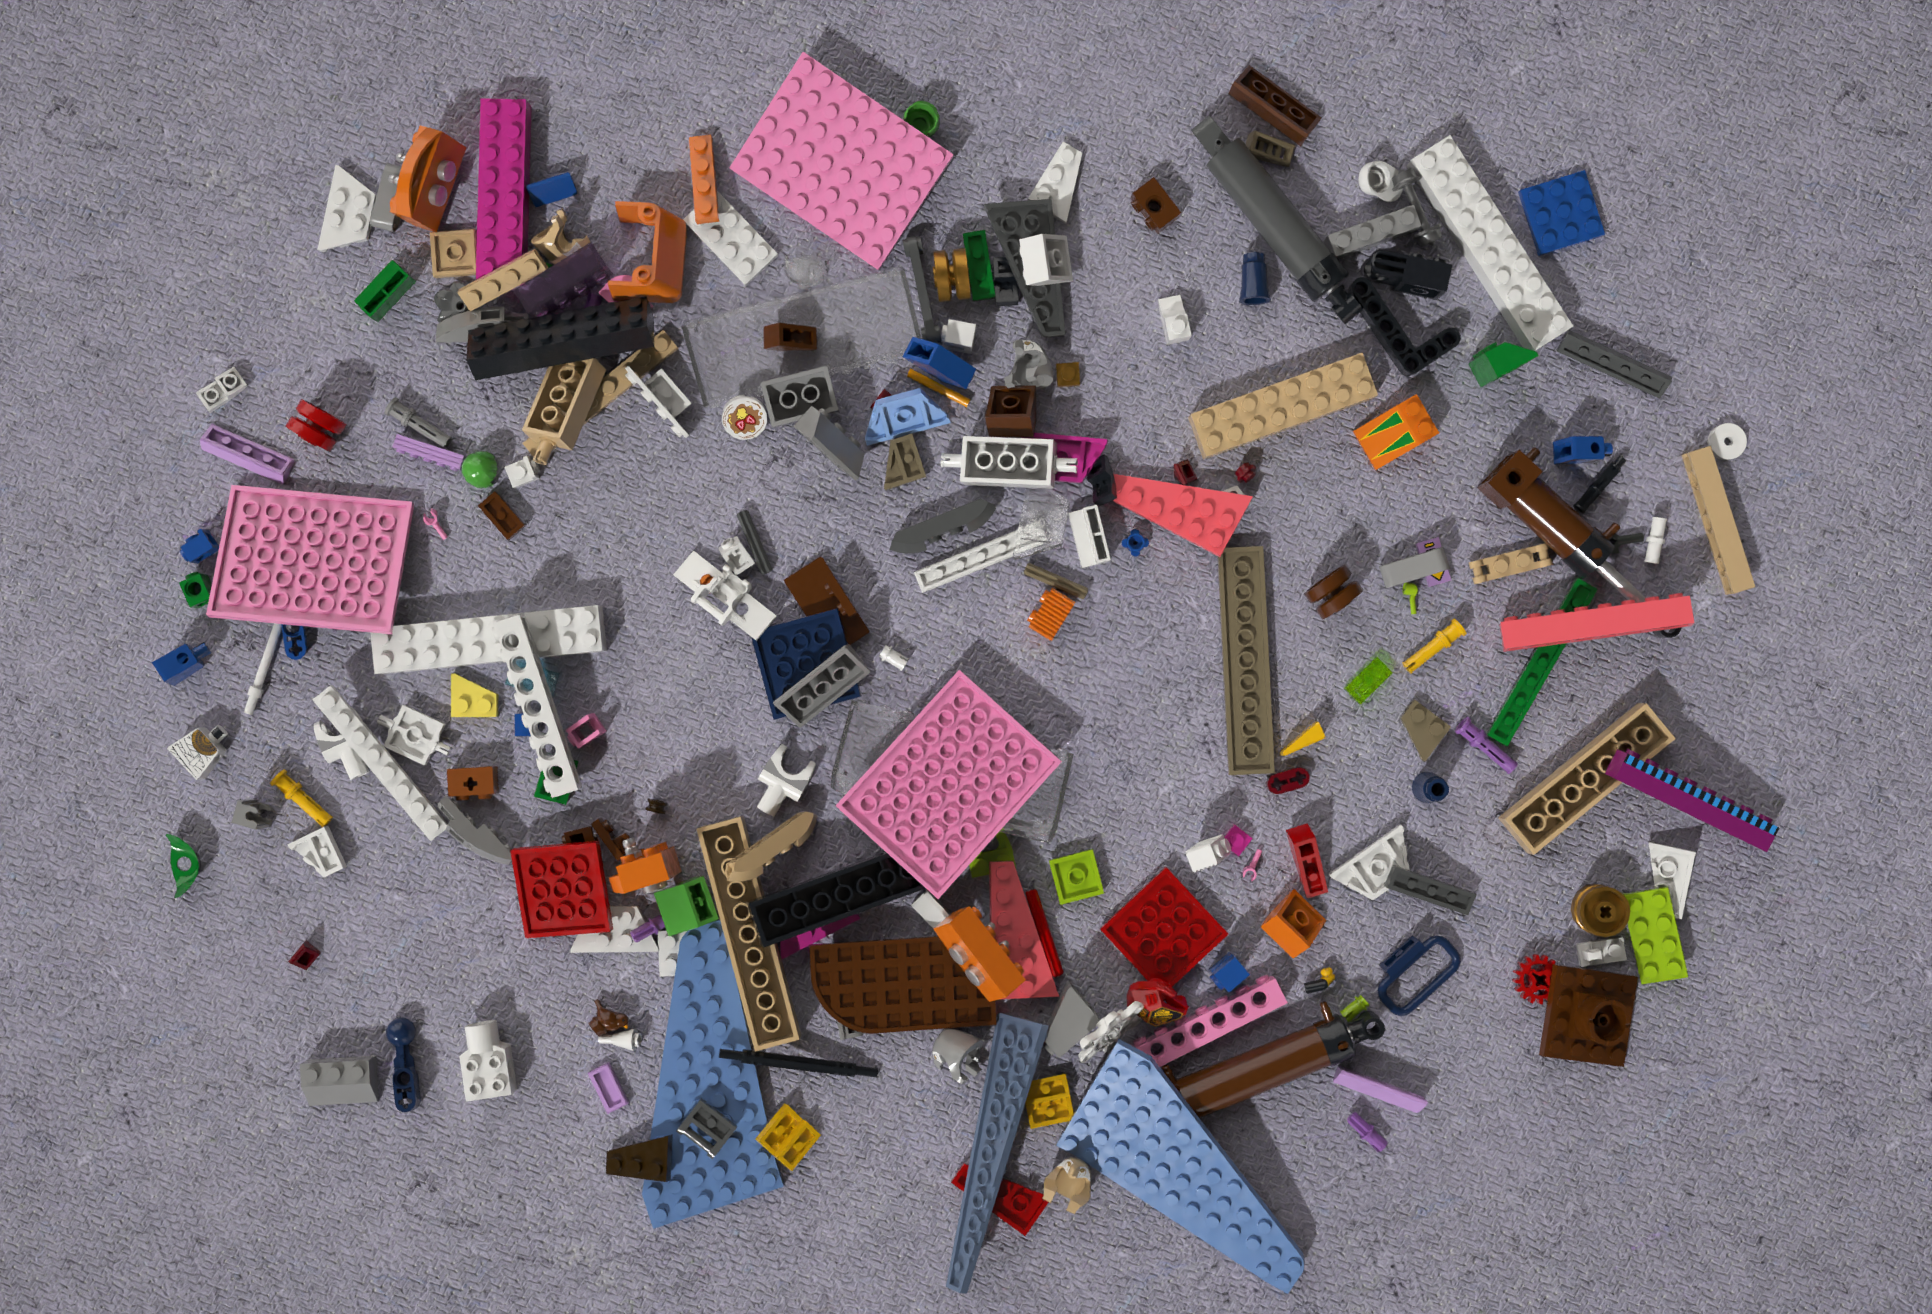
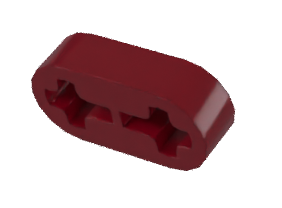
[1266,767,1310,794]

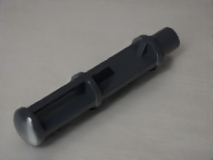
[1573,455,1626,514]

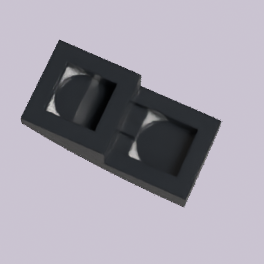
[993,257,1018,306]
[1087,454,1117,507]

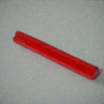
[1025,889,1064,977]

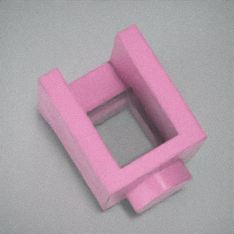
[566,713,607,749]

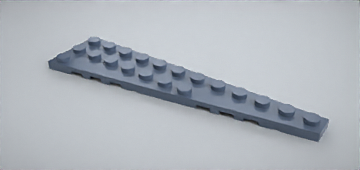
[946,1012,1049,1294]

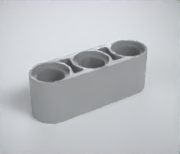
[370,163,401,232]
[1379,547,1450,588]

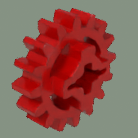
[1512,954,1556,1005]

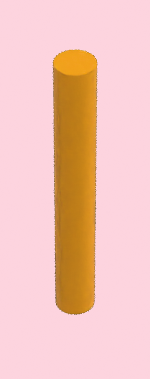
[907,368,971,407]

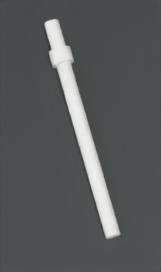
[244,623,282,715]

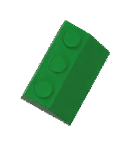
[1468,342,1539,387]

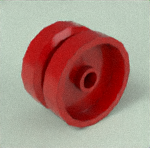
[285,399,347,452]

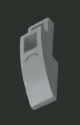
[436,306,529,343]
[437,796,512,865]

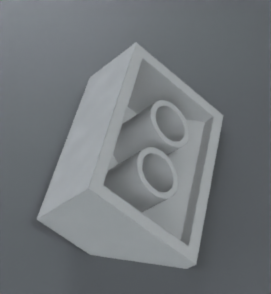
[760,366,839,428]
[793,406,865,481]
[300,1056,379,1106]

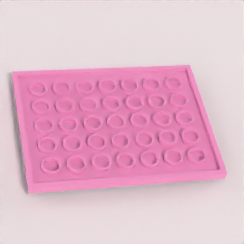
[729,52,954,270]
[206,485,414,634]
[835,670,1062,899]

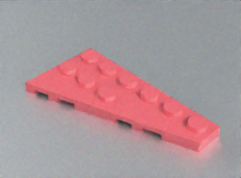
[1112,474,1253,557]
[989,861,1059,999]

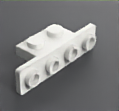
[625,366,691,438]

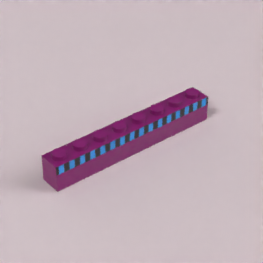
[1605,749,1779,852]

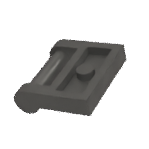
[676,1098,737,1159]

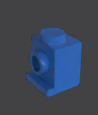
[180,529,219,564]

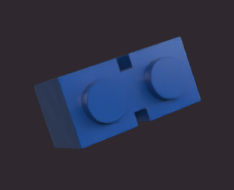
[1209,952,1250,992]

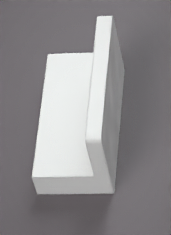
[911,890,951,928]

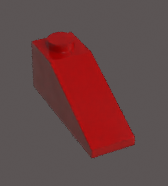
[1286,823,1328,899]

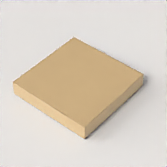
[430,228,477,278]

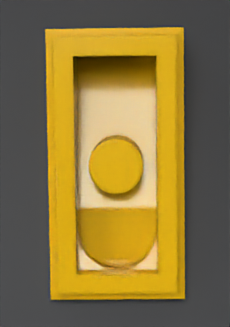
[1279,721,1325,756]

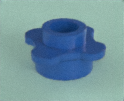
[1122,529,1149,557]

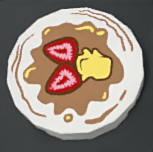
[722,395,767,440]

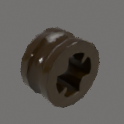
[645,798,668,814]

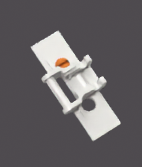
[673,551,777,641]

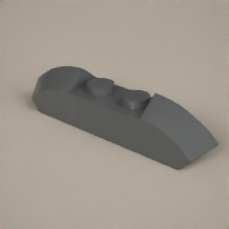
[889,498,997,554]

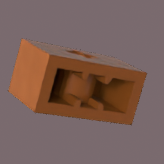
[447,766,499,801]

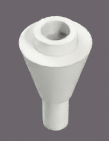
[598,1028,642,1051]

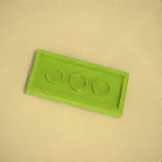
[1623,886,1689,985]

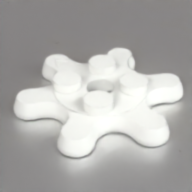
[1078,1001,1144,1063]

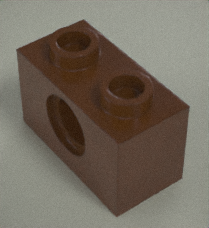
[1130,177,1181,234]

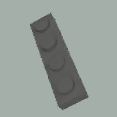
[1384,865,1477,915]

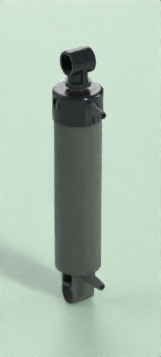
[1191,115,1363,324]

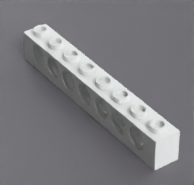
[492,613,582,798]

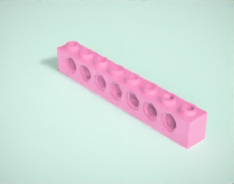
[1132,975,1288,1067]

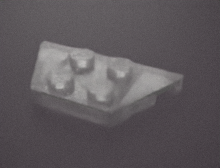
[1013,488,1070,560]

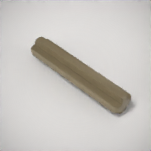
[1024,563,1088,599]

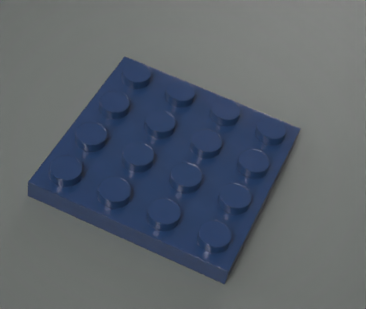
[751,608,862,720]

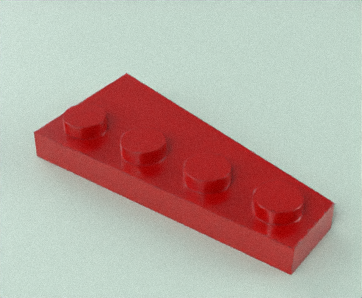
[951,1163,1049,1236]

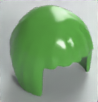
[903,101,940,137]
[461,451,497,488]

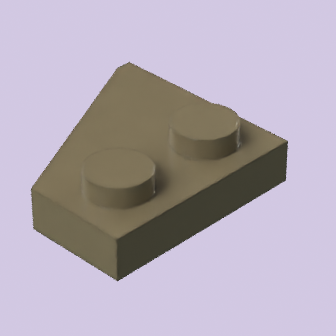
[884,434,926,491]

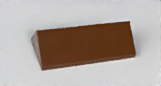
[1228,65,1322,146]

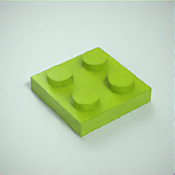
[1049,849,1104,905]

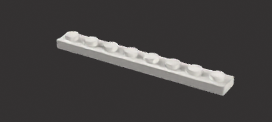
[312,685,448,841]

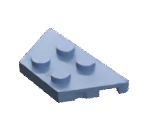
[865,388,951,446]

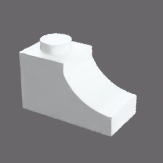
[1158,295,1192,345]

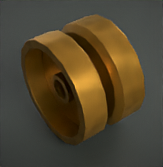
[933,248,971,302]
[1571,884,1630,937]

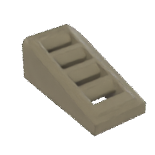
[1246,130,1295,167]

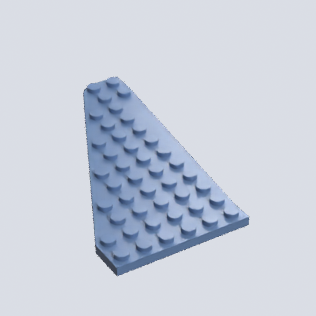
[642,919,784,1229]
[1056,1039,1305,1294]

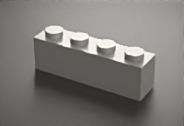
[1324,205,1421,259]

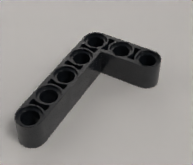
[1348,277,1461,376]

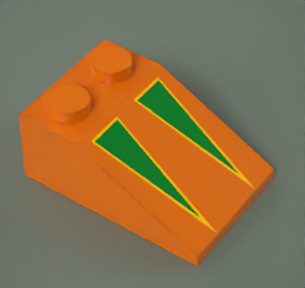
[1353,394,1439,470]

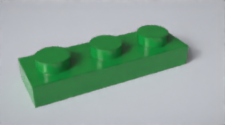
[963,230,995,302]

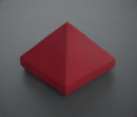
[1174,459,1197,485]

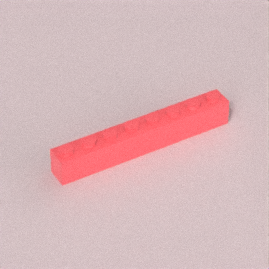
[1499,593,1694,652]

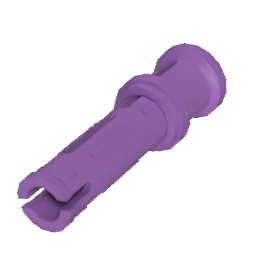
[1454,717,1518,774]

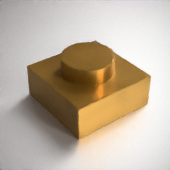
[1056,362,1080,387]

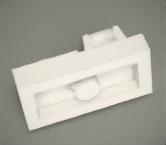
[1576,936,1627,967]

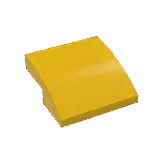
[1025,1074,1074,1129]
[755,1103,821,1171]

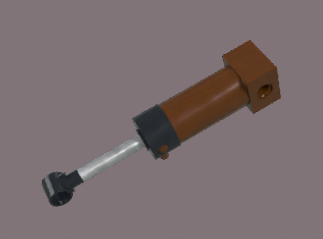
[1477,447,1681,638]

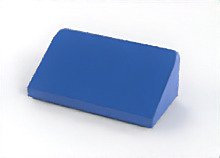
[526,172,577,207]

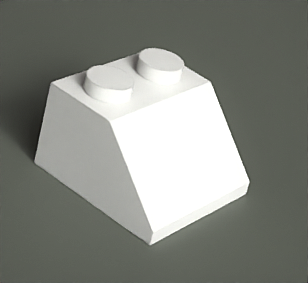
[1019,234,1073,286]

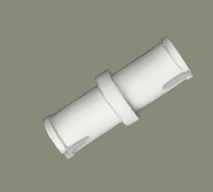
[1644,517,1667,564]

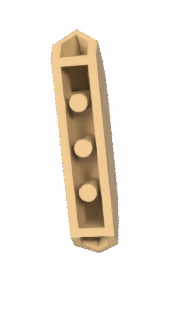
[725,811,817,882]

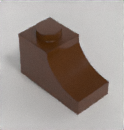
[764,323,817,351]

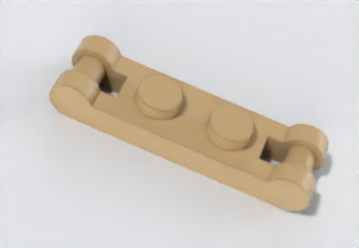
[1468,543,1553,584]

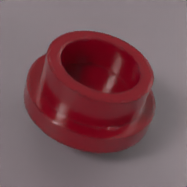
[1235,462,1256,483]

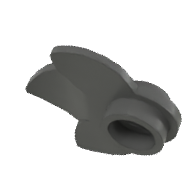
[434,281,475,323]

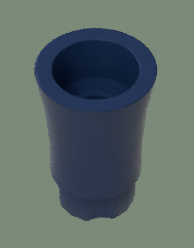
[1239,252,1271,305]
[1412,772,1449,803]

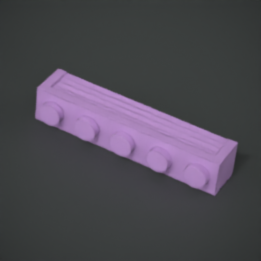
[392,434,466,472]

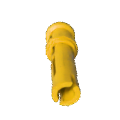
[1402,618,1467,674]
[270,769,333,828]

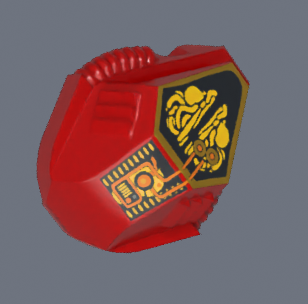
[1127,978,1189,1027]

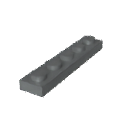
[1557,330,1672,399]

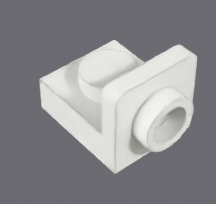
[505,456,540,489]
[718,536,755,576]

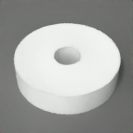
[1707,423,1747,460]

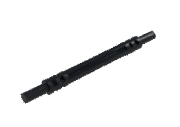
[719,1049,878,1078]

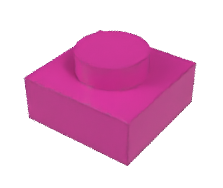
[1224,824,1253,856]

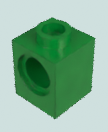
[179,572,212,608]

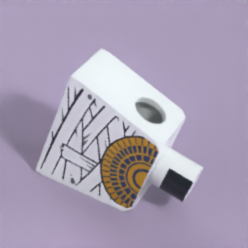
[167,725,228,780]

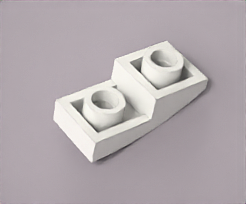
[196,367,247,413]

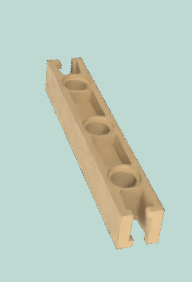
[1681,446,1755,595]

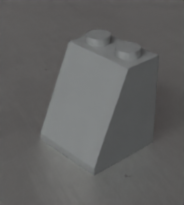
[1043,981,1101,1058]

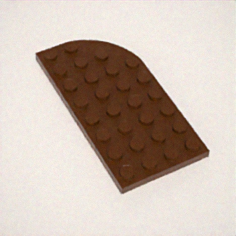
[809,936,997,1034]

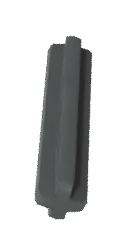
[737,510,772,575]

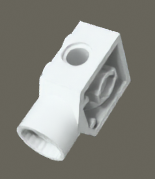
[459,1020,517,1102]

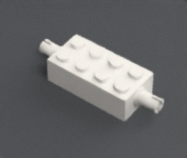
[941,436,1078,489]

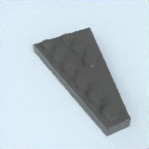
[983,199,1066,338]

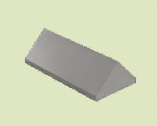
[773,644,870,728]

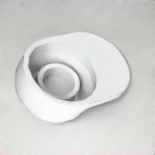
[1358,160,1403,202]

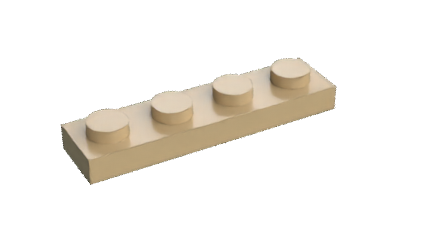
[457,248,548,312]

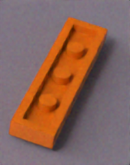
[689,134,719,224]

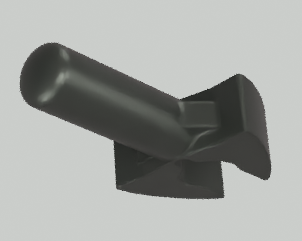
[1611,533,1644,554]

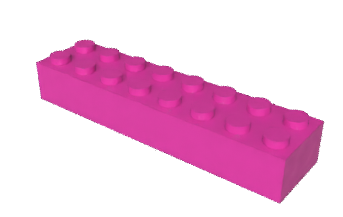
[476,98,532,286]

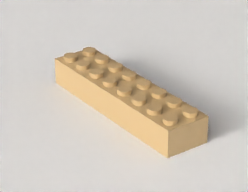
[1188,352,1378,460]
[1498,703,1676,855]

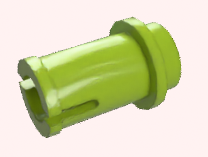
[1340,995,1370,1022]

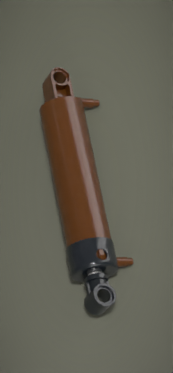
[1162,1001,1385,1118]

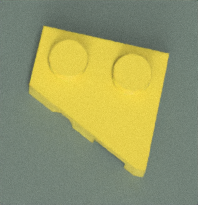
[451,673,498,717]

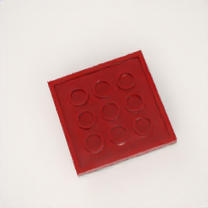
[510,841,613,938]
[1099,867,1228,987]

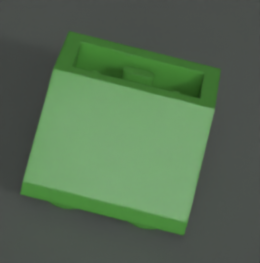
[654,876,719,936]

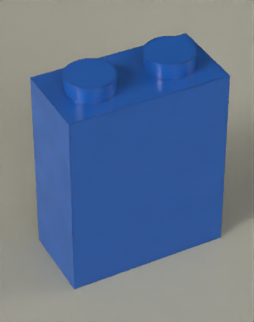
[903,337,976,389]

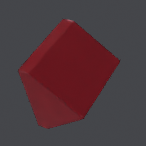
[288,940,321,970]

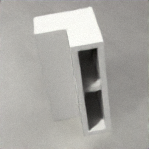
[1068,505,1111,569]

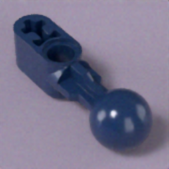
[386,1017,421,1112]

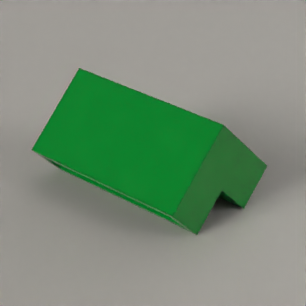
[354,260,416,322]

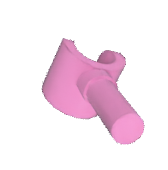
[423,508,448,540]
[1242,849,1262,881]

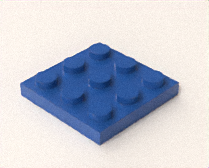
[1518,170,1605,256]

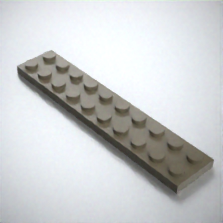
[1217,546,1275,775]

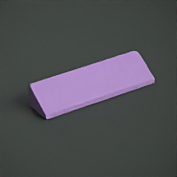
[200,424,294,484]
[1333,1066,1428,1113]

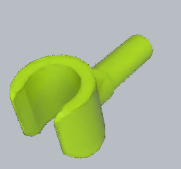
[1402,582,1418,614]

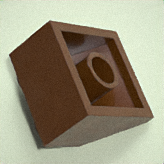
[985,385,1036,437]

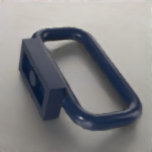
[1377,935,1461,1016]

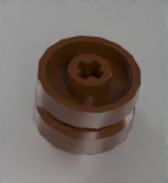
[1304,564,1364,620]

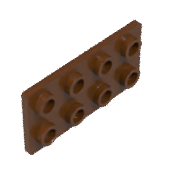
[784,557,870,645]

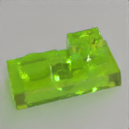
[1343,657,1393,705]

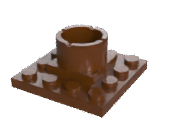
[1539,964,1638,1067]

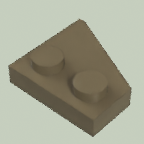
[1400,700,1451,762]

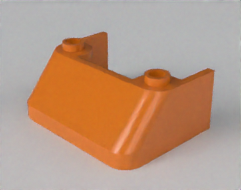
[608,201,687,303]

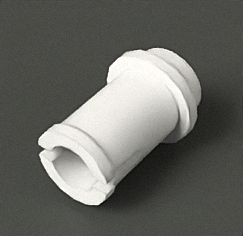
[879,645,909,671]

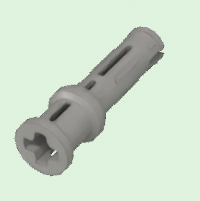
[384,397,452,449]

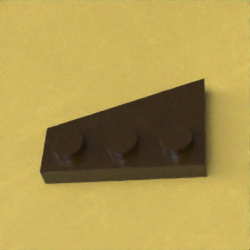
[606,1134,673,1182]

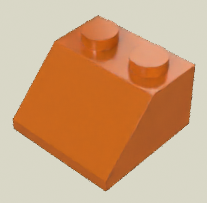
[1261,889,1327,959]

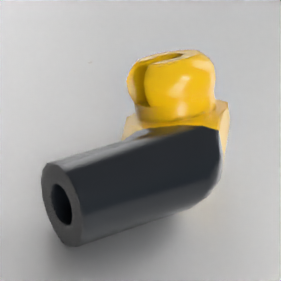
[1304,967,1335,994]

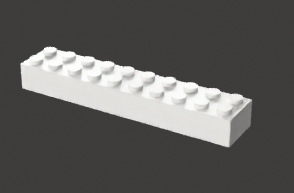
[1406,135,1573,351]
[370,605,607,674]

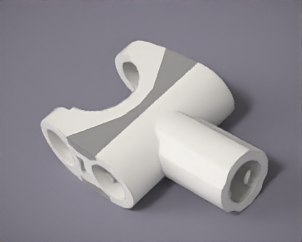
[314,707,370,780]
[757,744,816,817]

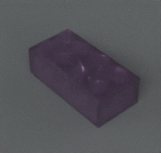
[514,242,614,318]

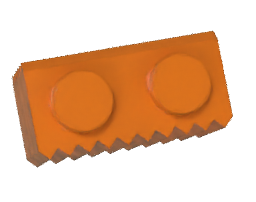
[1027,588,1076,641]

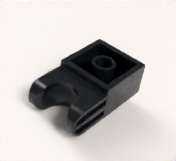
[1364,250,1452,300]

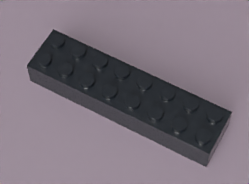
[466,296,654,381]
[746,852,926,947]

